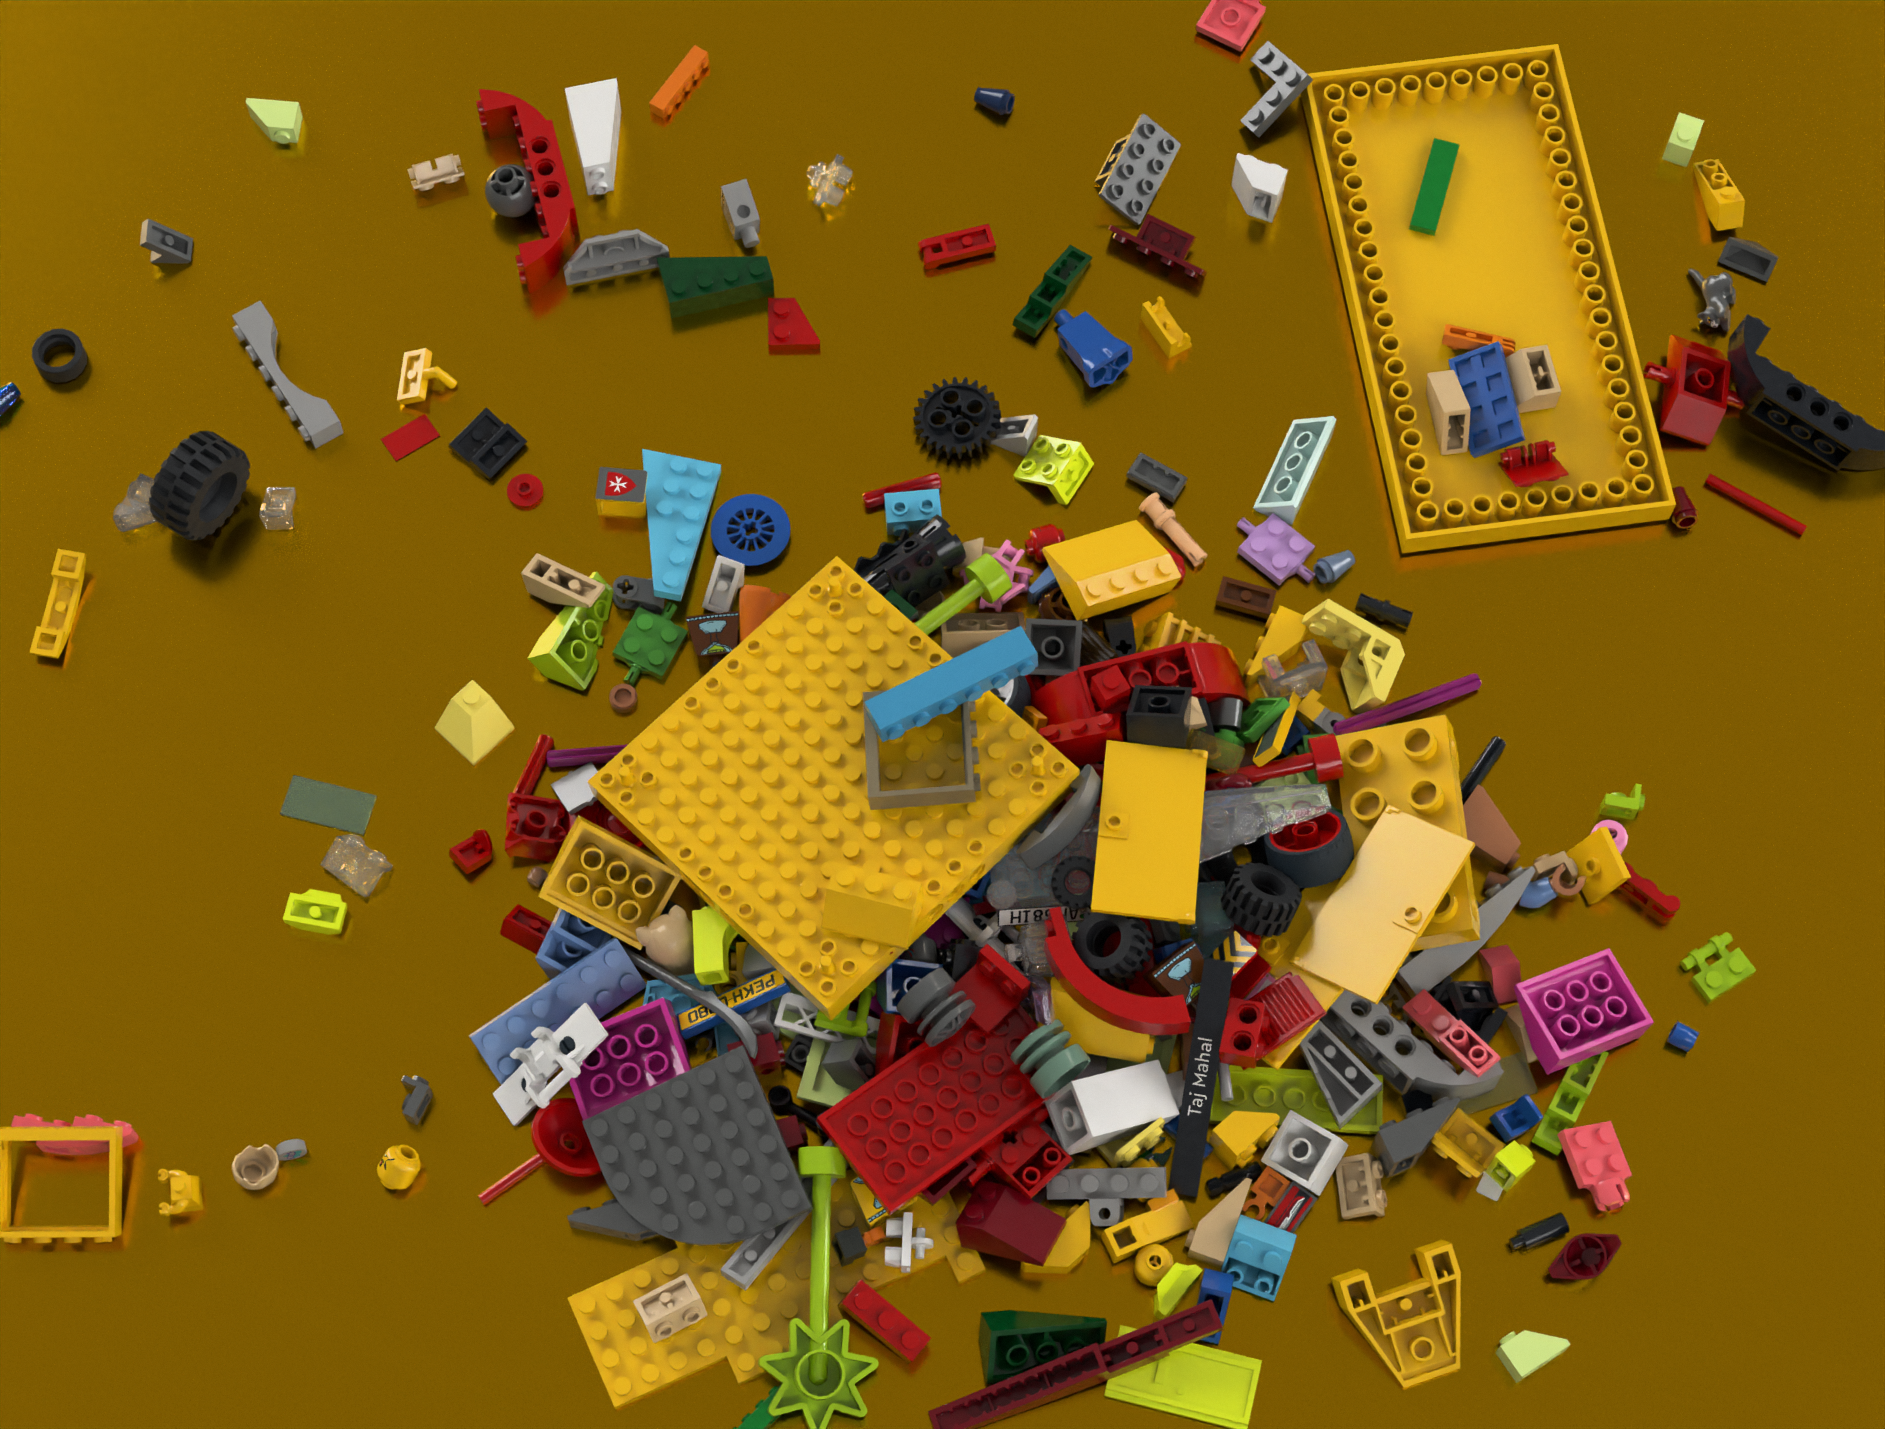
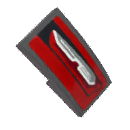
[1263,1181,1318,1234]

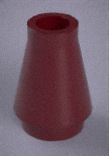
[1672,486,1699,529]

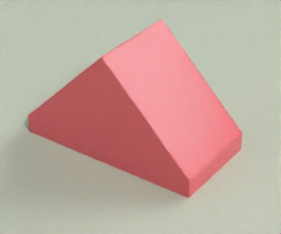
[1479,945,1521,1005]

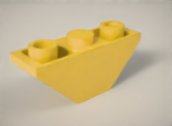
[1021,1201,1090,1274]

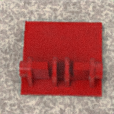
[1498,440,1569,487]

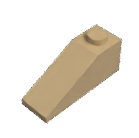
[521,553,605,608]
[1184,1178,1252,1269]

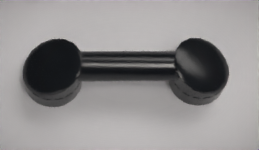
[768,1085,828,1137]

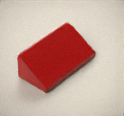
[500,904,552,954]

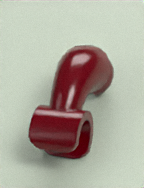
[1206,773,1252,802]

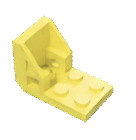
[1302,599,1405,713]

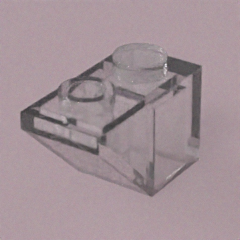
[113,473,157,532]

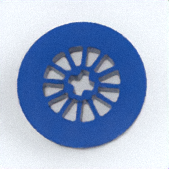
[711,494,790,566]

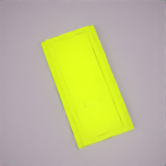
[1104,1325,1262,1429]

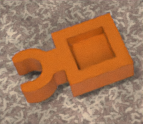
[1242,1165,1291,1221]

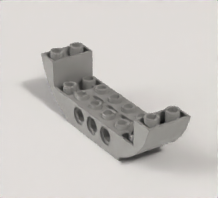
[1321,990,1504,1101]

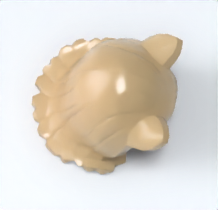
[635,905,695,976]

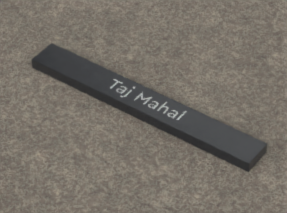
[1168,957,1235,1197]

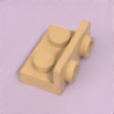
[1336,1153,1387,1219]
[633,1273,708,1343]

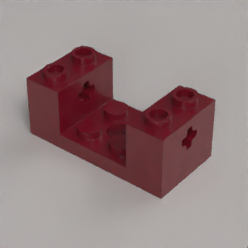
[727,1032,809,1162]

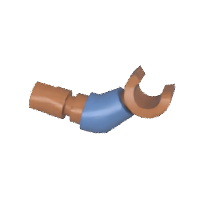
[1483,863,1586,908]

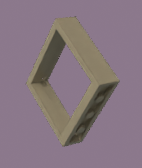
[863,690,981,810]

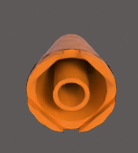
[739,585,792,644]

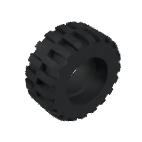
[149,431,250,540]

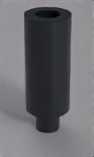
[1509,1212,1569,1250]

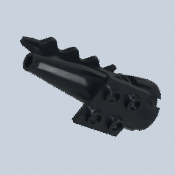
[854,514,966,608]

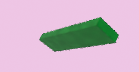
[1409,138,1459,236]

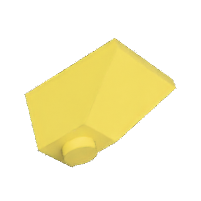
[435,680,515,766]

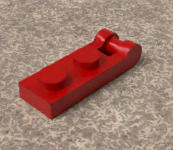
[918,224,996,269]
[1618,861,1680,921]

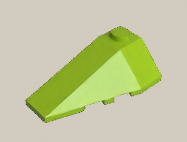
[528,572,613,691]

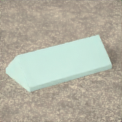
[1253,416,1336,525]

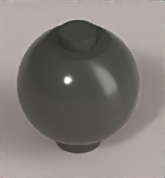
[485,164,538,218]

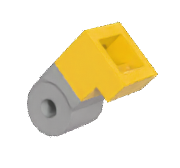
[1295,688,1345,734]

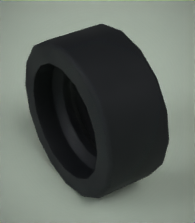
[32,329,87,383]

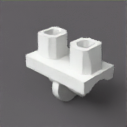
[885,1212,934,1273]

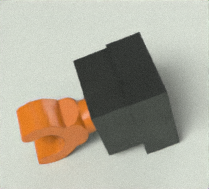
[832,1226,886,1267]

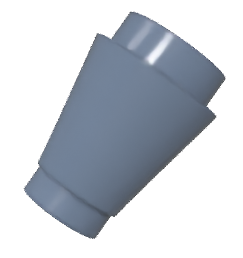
[1313,550,1355,584]

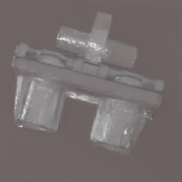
[806,154,853,206]

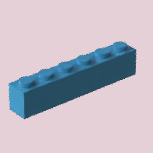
[864,626,1038,742]

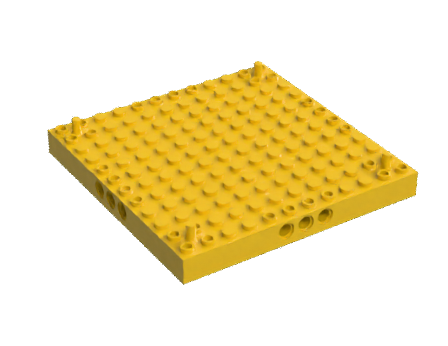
[587,556,1080,1021]

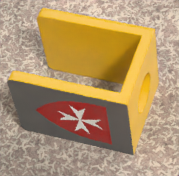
[595,467,648,518]

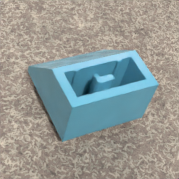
[1220,1214,1297,1301]

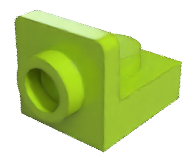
[1600,784,1645,820]

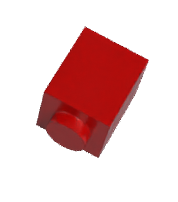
[1090,665,1131,714]

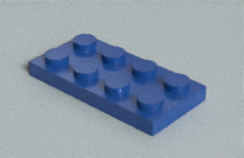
[1448,341,1525,458]

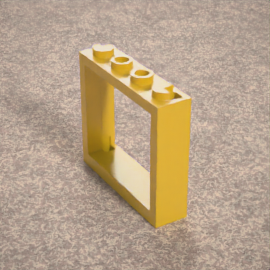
[0,1126,123,1243]

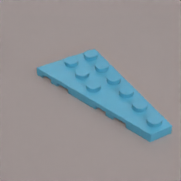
[642,449,721,601]

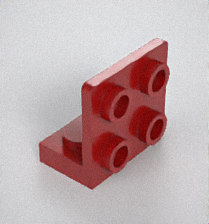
[949,944,1031,1034]

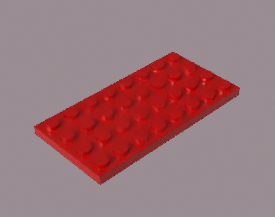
[816,1004,1078,1215]

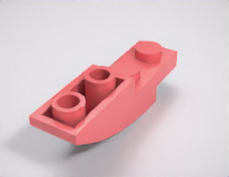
[1402,989,1501,1078]
[11,1114,139,1155]

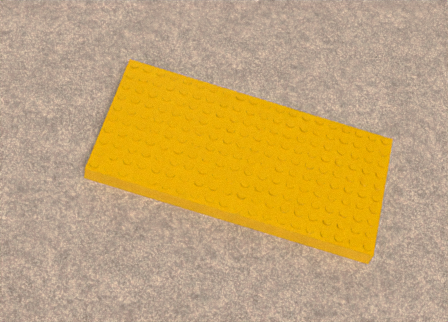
[1301,44,1676,553]

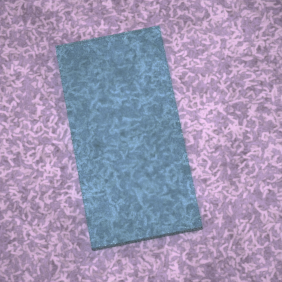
[280,775,377,835]
[1454,1052,1538,1115]

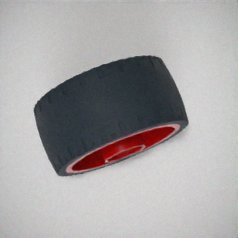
[1264,807,1354,888]

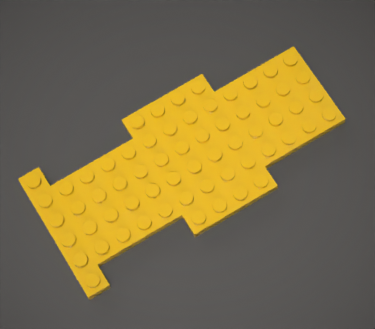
[567,1169,986,1410]

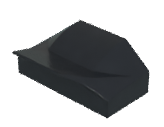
[1445,981,1499,1031]

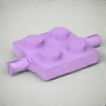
[1237,513,1316,586]

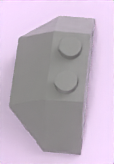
[563,229,670,285]

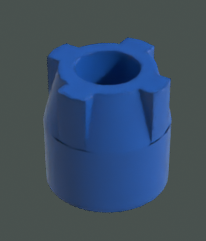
[1667,1021,1699,1052]

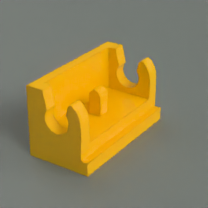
[1140,296,1192,358]

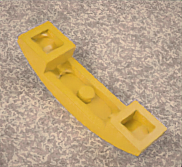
[30,549,86,659]

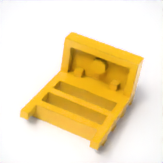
[1137,612,1221,653]

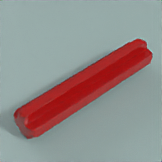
[862,472,942,508]
[513,734,554,795]

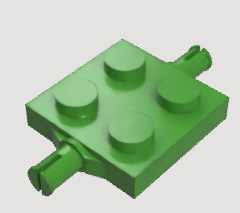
[613,602,688,686]

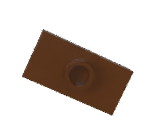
[1215,576,1276,619]

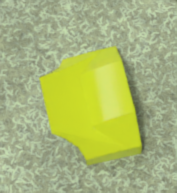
[283,889,347,935]
[1154,1263,1203,1320]

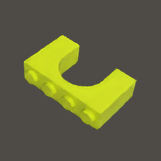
[692,906,739,986]

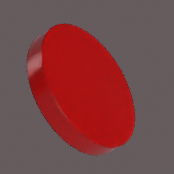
[507,474,544,509]

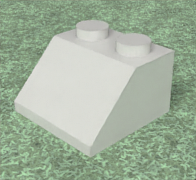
[1261,1110,1349,1196]

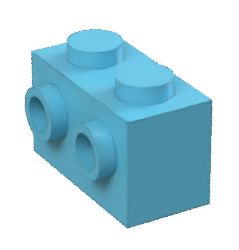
[884,489,942,536]

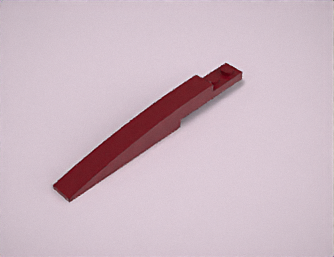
[928,1299,1224,1429]

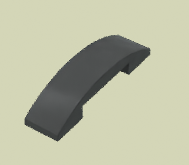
[1016,764,1103,870]

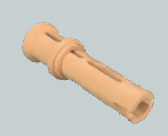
[1139,492,1208,566]

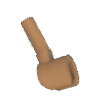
[527,866,548,887]

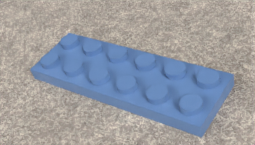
[469,937,647,1085]

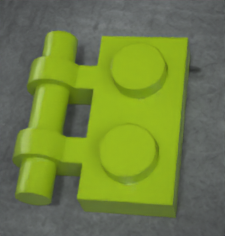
[1680,932,1756,1003]

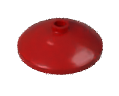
[531,1098,602,1177]

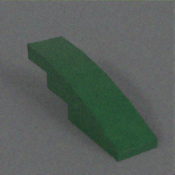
[1012,245,1093,338]

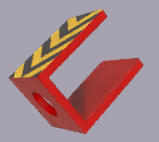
[1208,931,1272,999]

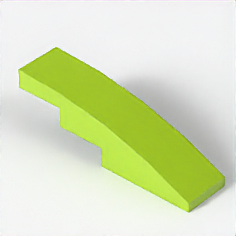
[1531,1051,1609,1155]

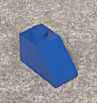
[1196,1268,1234,1344]

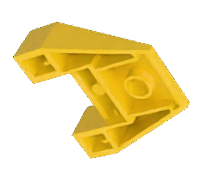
[1331,1240,1461,1388]

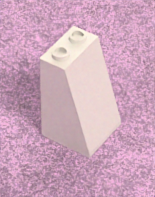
[565,78,621,195]
[1045,1059,1180,1155]

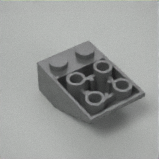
[1371,1097,1460,1179]

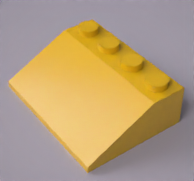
[1042,520,1181,621]
[538,815,681,950]

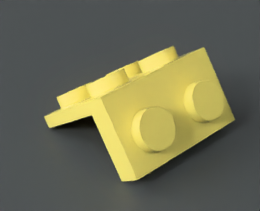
[1096,1117,1165,1168]

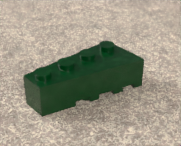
[657,256,774,319]

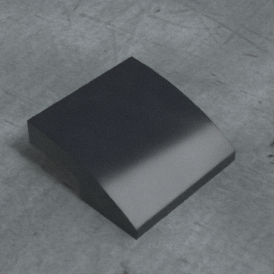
[448,407,527,480]

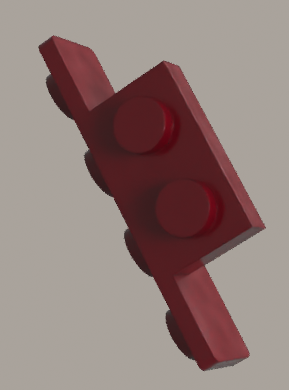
[1108,214,1207,279]

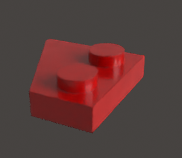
[768,298,820,350]

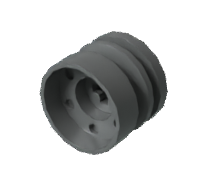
[896,967,977,1047]

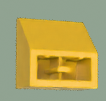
[1208,1111,1280,1170]

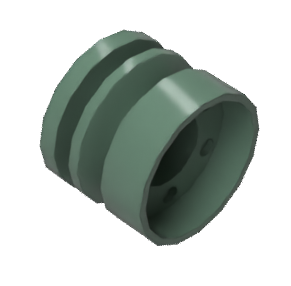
[1010,1019,1091,1099]

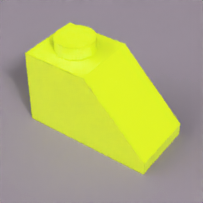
[1485,1140,1536,1192]

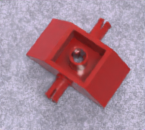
[1643,334,1745,446]
[962,1103,1073,1199]

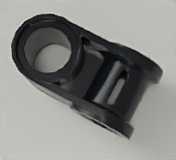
[1103,616,1136,657]

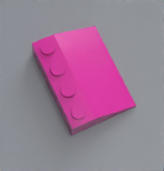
[1514,948,1654,1074]
[569,997,692,1121]

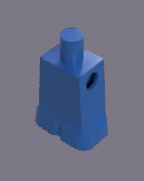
[1054,310,1133,387]

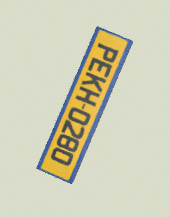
[677,968,791,1040]

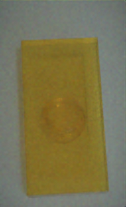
[1183,728,1246,775]

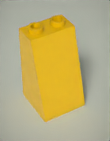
[1043,973,1155,1063]

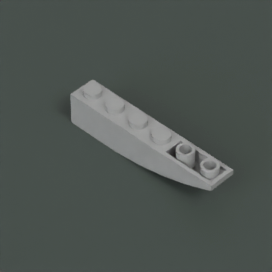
[1395,866,1536,999]

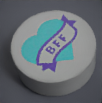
[276,1139,307,1160]

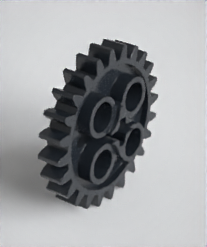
[913,377,1001,459]

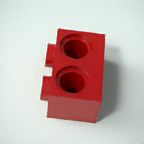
[1219,997,1271,1069]

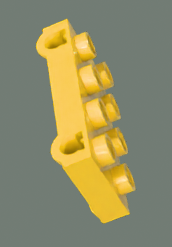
[1335,715,1480,952]

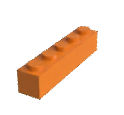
[649,45,709,119]

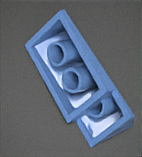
[535,908,612,979]

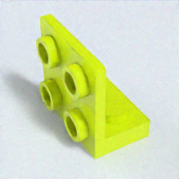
[1013,435,1094,505]

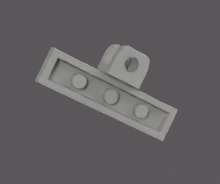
[1046,1167,1167,1226]

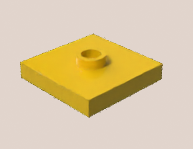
[1566,826,1631,905]

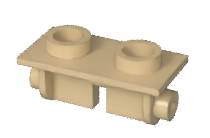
[407,154,465,191]

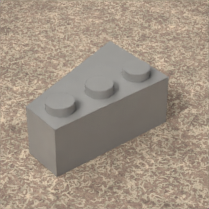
[1299,1020,1382,1130]

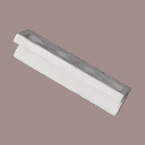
[773,992,880,1056]

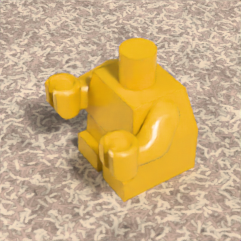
[158,1169,203,1217]

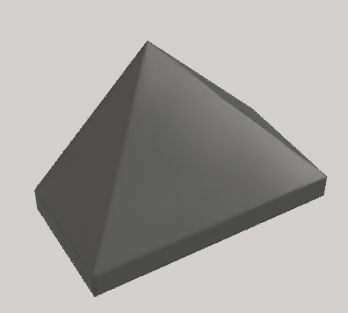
[1718,237,1779,282]

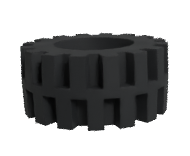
[1051,855,1095,909]

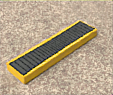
[1253,691,1300,767]

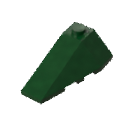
[979,1310,1107,1384]

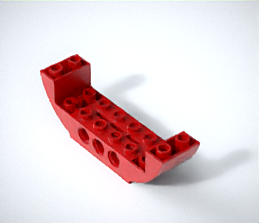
[476,89,580,294]
[1031,641,1251,726]

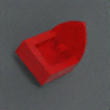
[449,829,493,874]

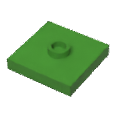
[1236,697,1290,743]

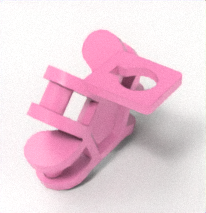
[959,539,1034,612]

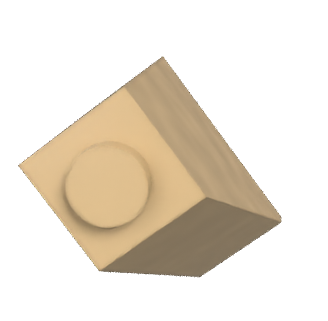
[1426,370,1471,455]

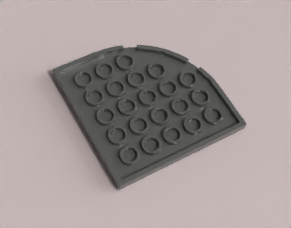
[582,1045,813,1246]

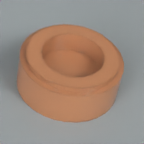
[609,684,638,713]

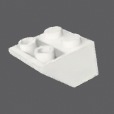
[1231,153,1288,223]

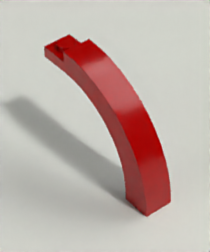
[1043,906,1191,1035]

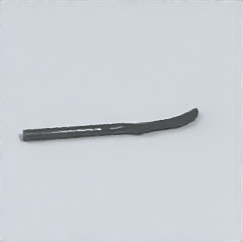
[622,945,758,1059]

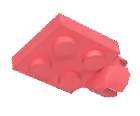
[1196,0,1266,52]
[1557,1121,1632,1211]

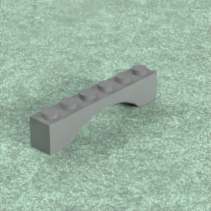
[232,301,344,449]

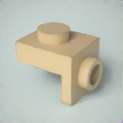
[1532,851,1578,885]

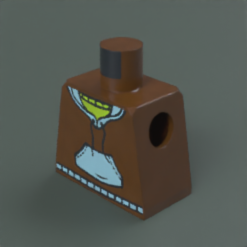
[686,611,739,670]
[1142,941,1204,1013]

